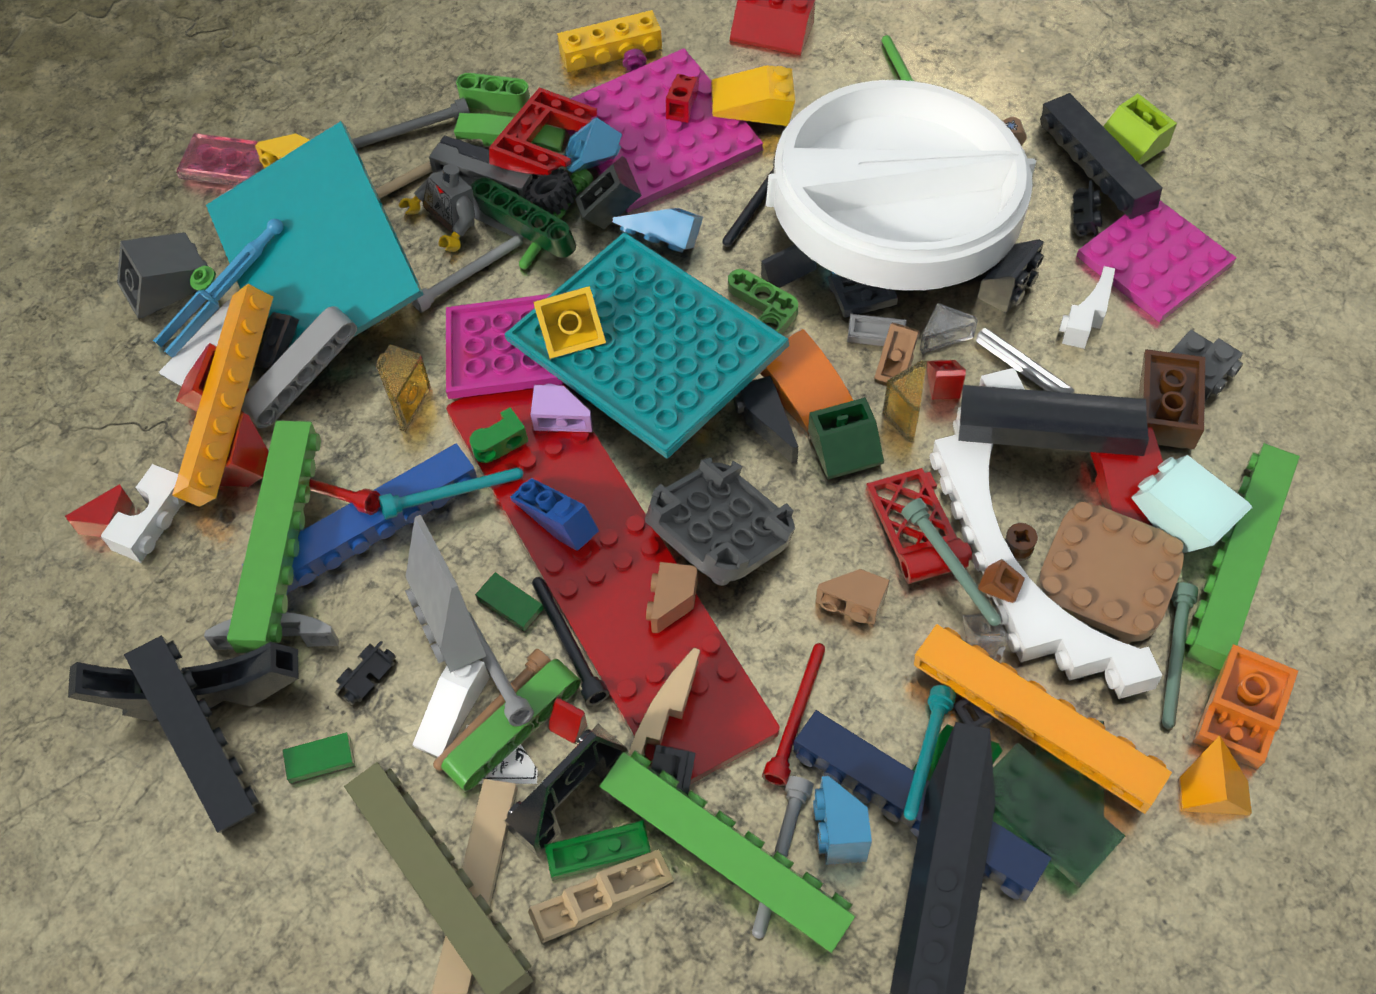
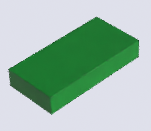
[475,572,544,632]
[282,732,355,783]

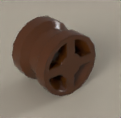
[1005,523,1038,561]

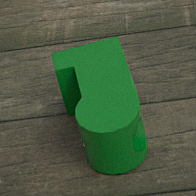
[470,407,528,463]

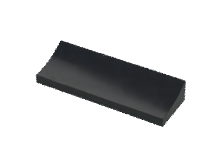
[958,385,1149,456]

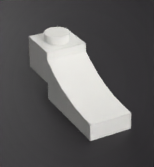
[1059,266,1115,349]

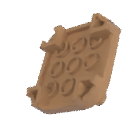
[1036,502,1184,645]

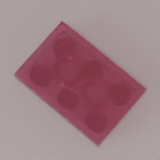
[176,133,263,186]

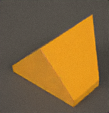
[1178,735,1252,815]

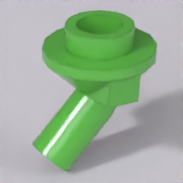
[190,266,216,291]

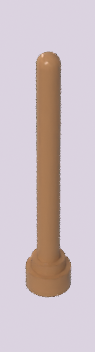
[433,648,551,771]

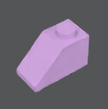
[530,384,593,432]

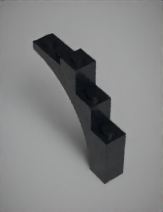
[68,642,299,721]

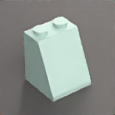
[1131,455,1252,553]

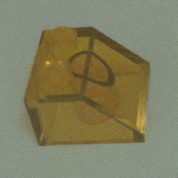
[376,344,431,432]

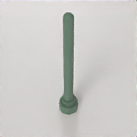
[901,498,1001,626]
[1162,582,1198,729]

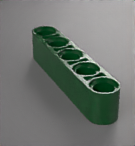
[471,178,577,258]

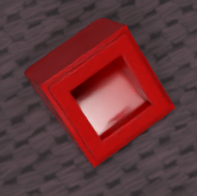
[549,698,587,743]

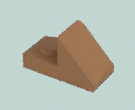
[874,322,920,387]

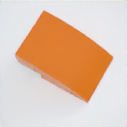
[760,329,853,434]
[1192,644,1298,769]

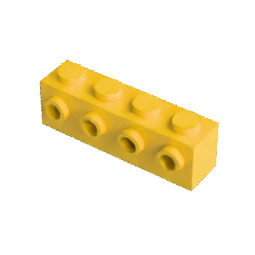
[557,10,662,72]

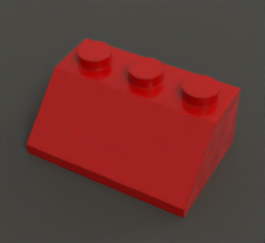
[730,0,815,56]

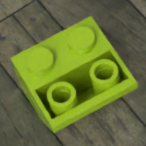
[1103,93,1177,165]

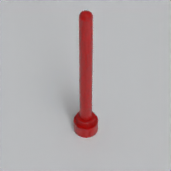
[309,479,381,515]
[762,643,825,786]

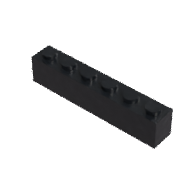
[1040,93,1162,219]
[124,635,260,833]

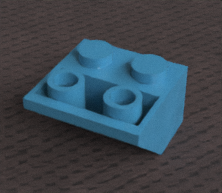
[813,776,872,865]

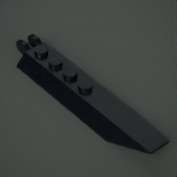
[890,722,996,994]

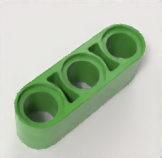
[456,73,530,114]

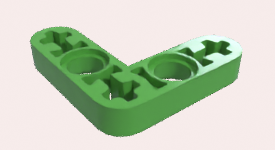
[728,269,798,334]

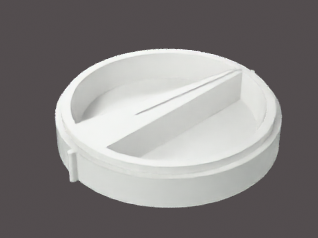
[766,80,1036,290]

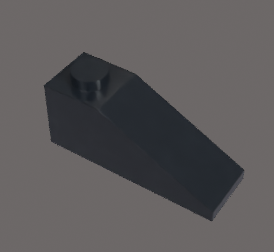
[733,376,799,463]

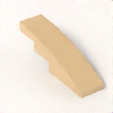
[629,648,700,755]
[528,849,674,944]

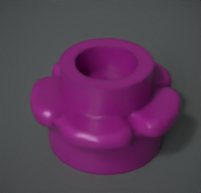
[622,49,647,71]

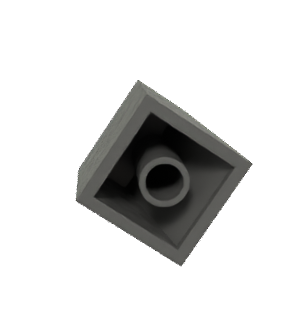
[117,232,208,318]

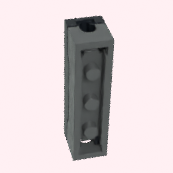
[429,135,538,200]

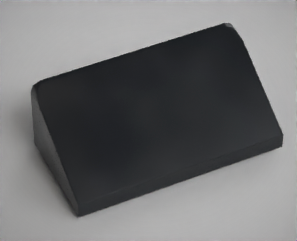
[761,244,817,288]

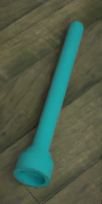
[379,468,524,520]
[904,685,956,821]

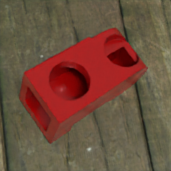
[666,74,699,123]

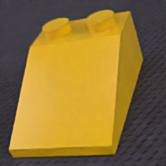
[711,65,795,126]

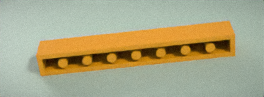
[172,284,273,507]
[914,624,1172,814]

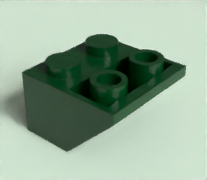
[808,397,884,479]

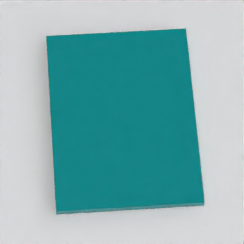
[206,121,424,347]
[504,232,790,459]

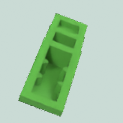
[454,113,565,153]

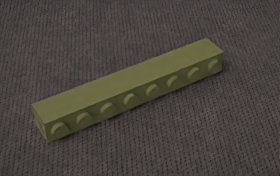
[344,762,533,994]

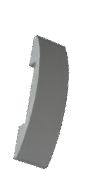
[204,612,339,650]

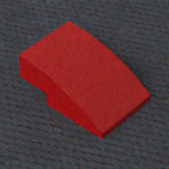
[1090,427,1163,526]

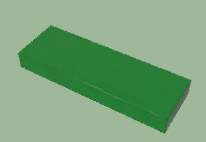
[545,820,651,881]

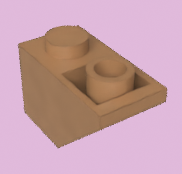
[646,562,698,633]
[816,569,890,625]

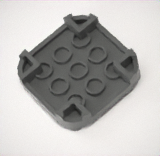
[645,457,795,585]

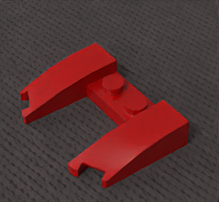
[489,87,597,175]

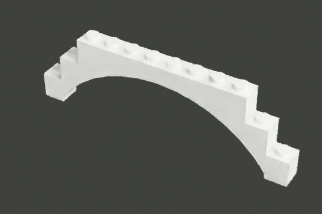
[930,368,1162,699]

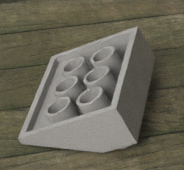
[405,515,486,673]

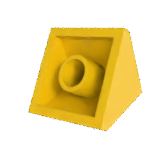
[533,286,606,359]

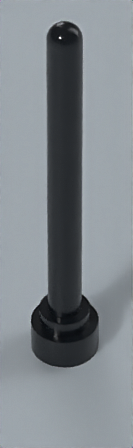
[722,157,775,247]
[532,577,610,706]

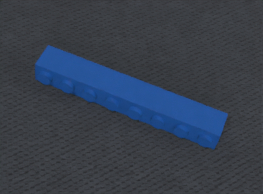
[242,443,477,595]

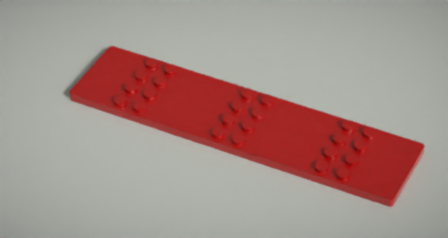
[446,384,780,785]

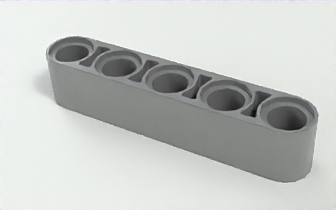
[241,306,357,429]

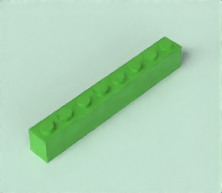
[227,421,321,653]
[1185,443,1300,670]
[599,750,855,953]

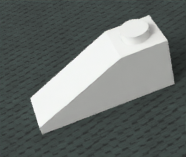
[413,660,490,758]

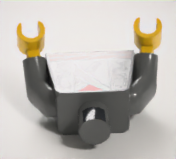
[399,164,475,252]

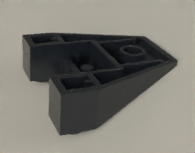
[505,723,628,857]

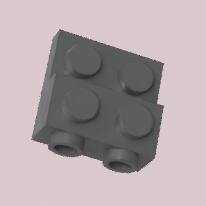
[1170,330,1243,402]

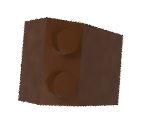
[1138,349,1205,450]

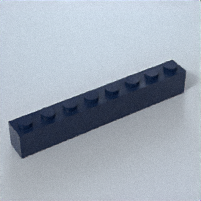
[793,710,1052,902]

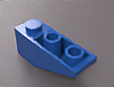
[510,478,599,551]

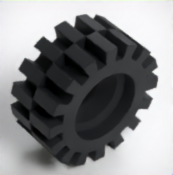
[525,168,577,215]

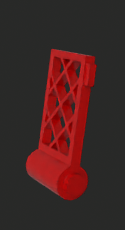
[866,468,972,584]

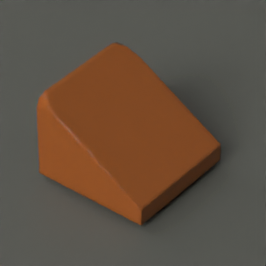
[978,559,1025,603]

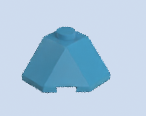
[564,117,622,173]

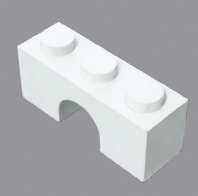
[101,464,186,563]

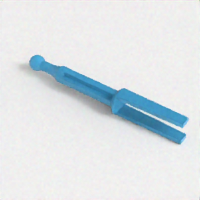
[153,218,283,358]

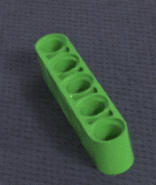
[441,659,581,791]

